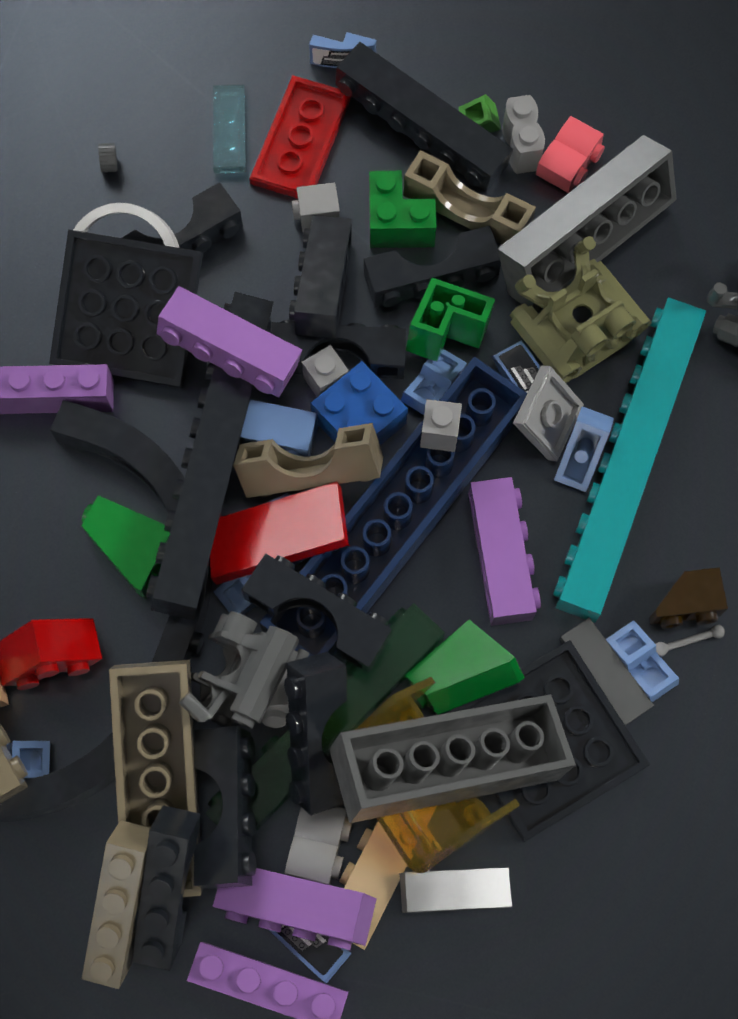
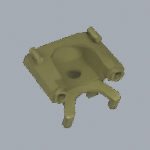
[510,236,651,383]

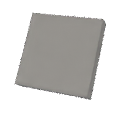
[513,365,584,461]

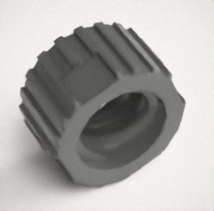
[98,143,117,172]

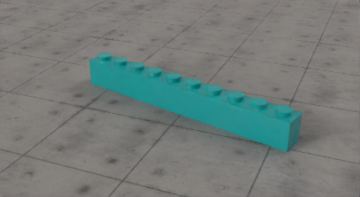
[553,297,706,623]

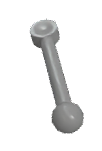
[656,625,725,657]

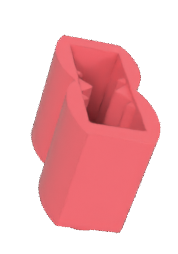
[536,116,605,193]

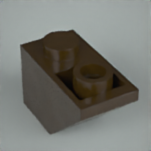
[649,567,728,629]

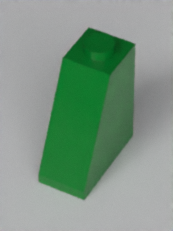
[81,495,170,599]
[405,620,525,715]

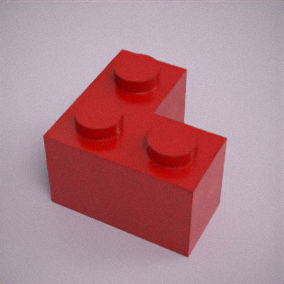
[0,618,102,690]

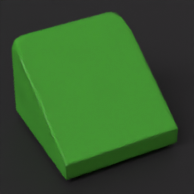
[458,94,501,132]

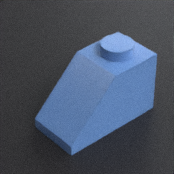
[554,407,614,492]

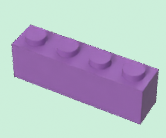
[157,286,302,398]
[0,364,114,414]
[468,477,541,626]
[213,868,377,950]
[187,942,349,1019]

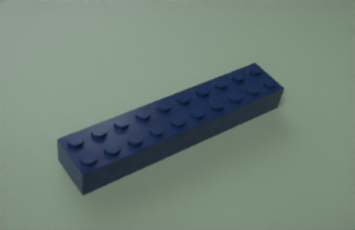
[259,357,527,657]

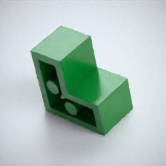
[369,170,436,248]
[405,278,495,362]

